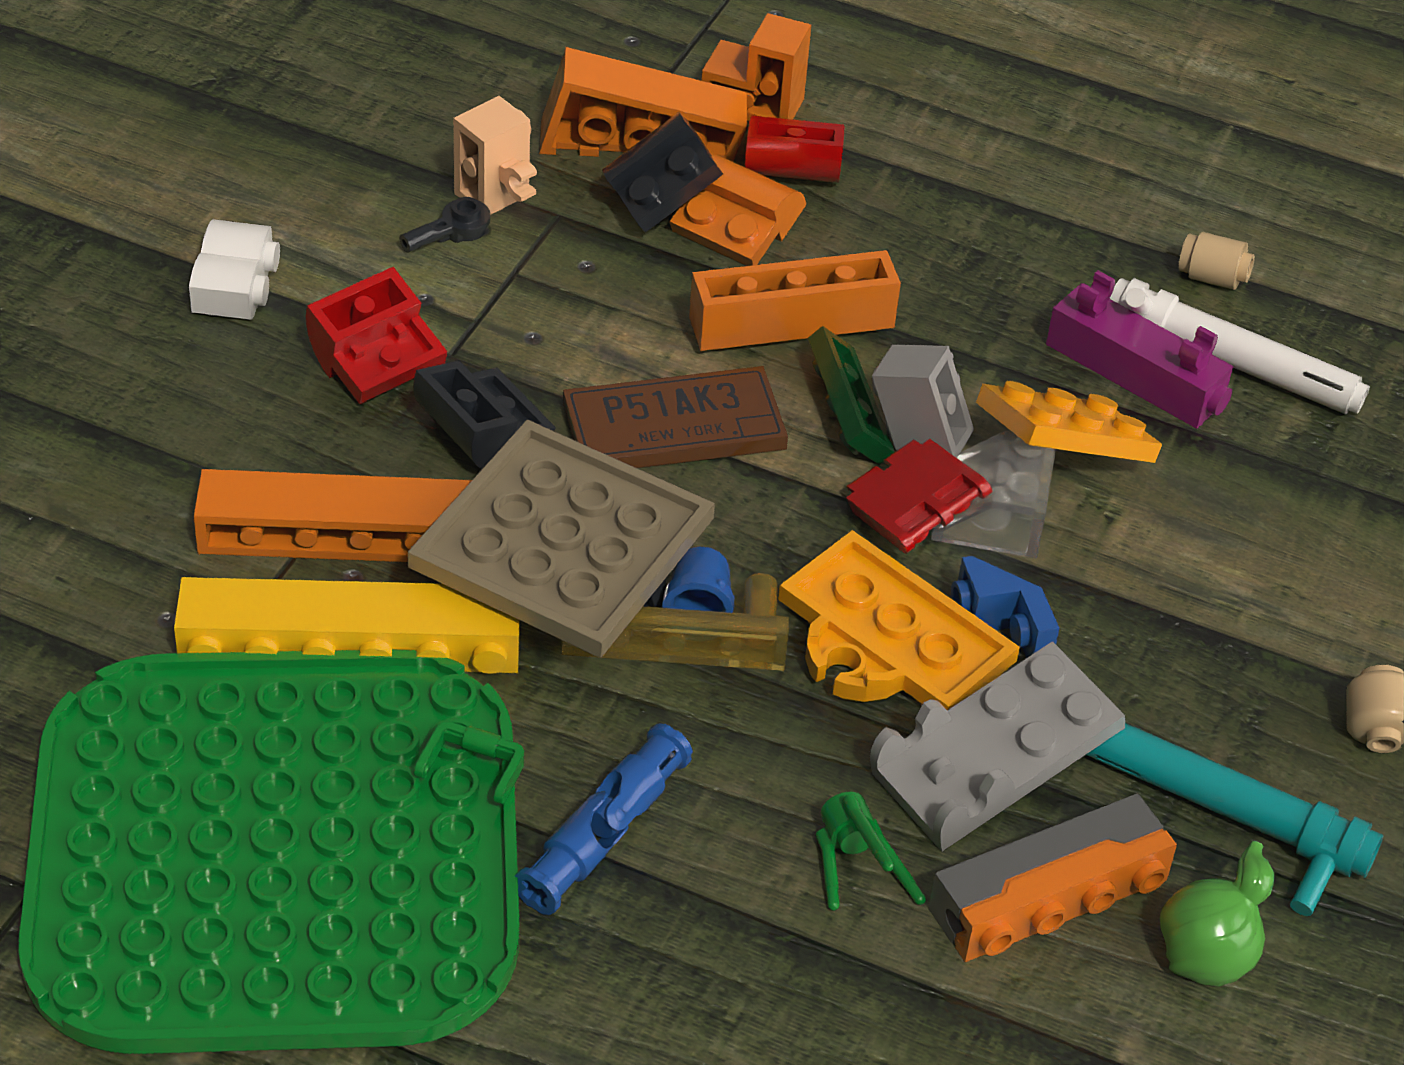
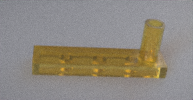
[562,573,789,671]

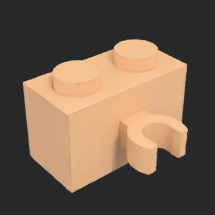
[453,96,537,215]

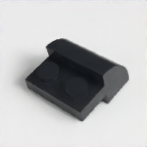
[602,111,723,232]
[413,360,556,469]

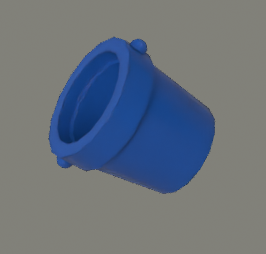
[662,546,735,638]

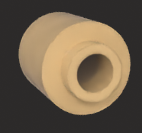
[1179,232,1255,290]

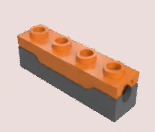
[929,793,1177,962]

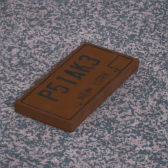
[563,366,788,468]

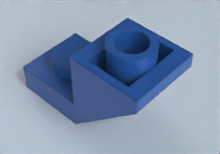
[951,556,1060,658]

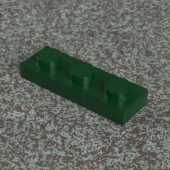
[808,326,895,465]

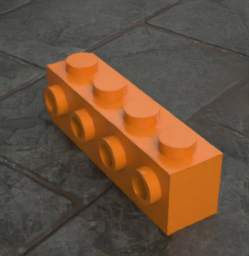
[689,250,901,351]

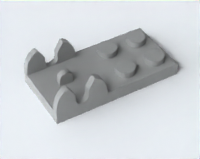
[870,641,1125,852]

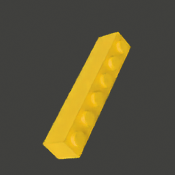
[174,577,520,674]

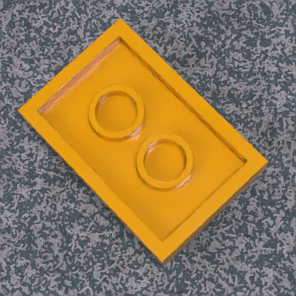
[976,381,1162,463]

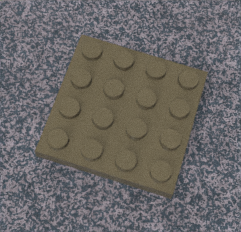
[408,420,715,658]

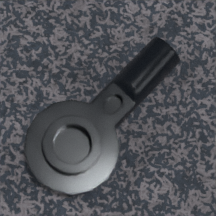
[399,197,490,253]

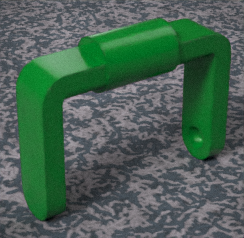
[414,721,524,804]

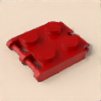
[846,439,993,554]

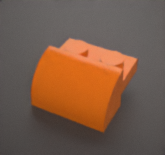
[670,155,806,266]

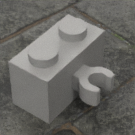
[872,344,974,458]

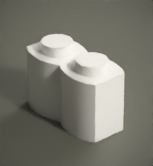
[189,219,280,320]

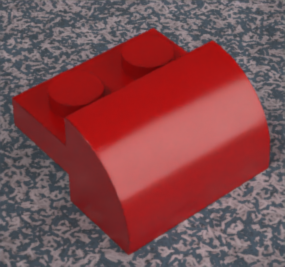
[745,115,845,183]
[306,267,448,404]

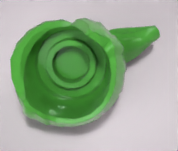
[1160,841,1274,987]

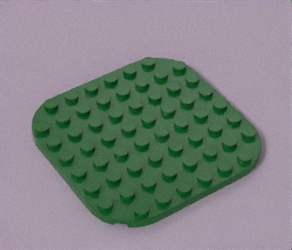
[19,649,519,1054]

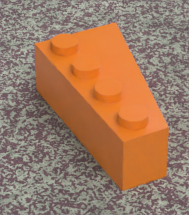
[539,47,747,162]

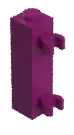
[1046,270,1233,429]

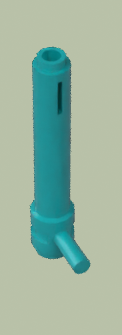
[1086,723,1384,916]

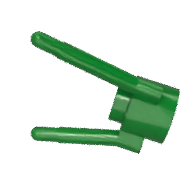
[815,792,926,911]

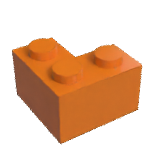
[702,13,812,121]

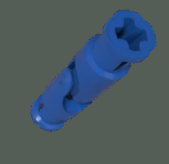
[515,723,693,915]

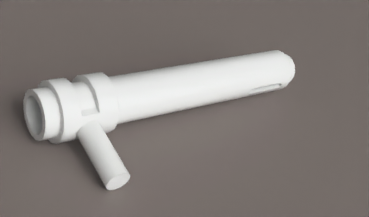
[1110,278,1370,414]

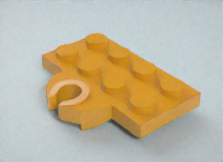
[778,530,1020,711]

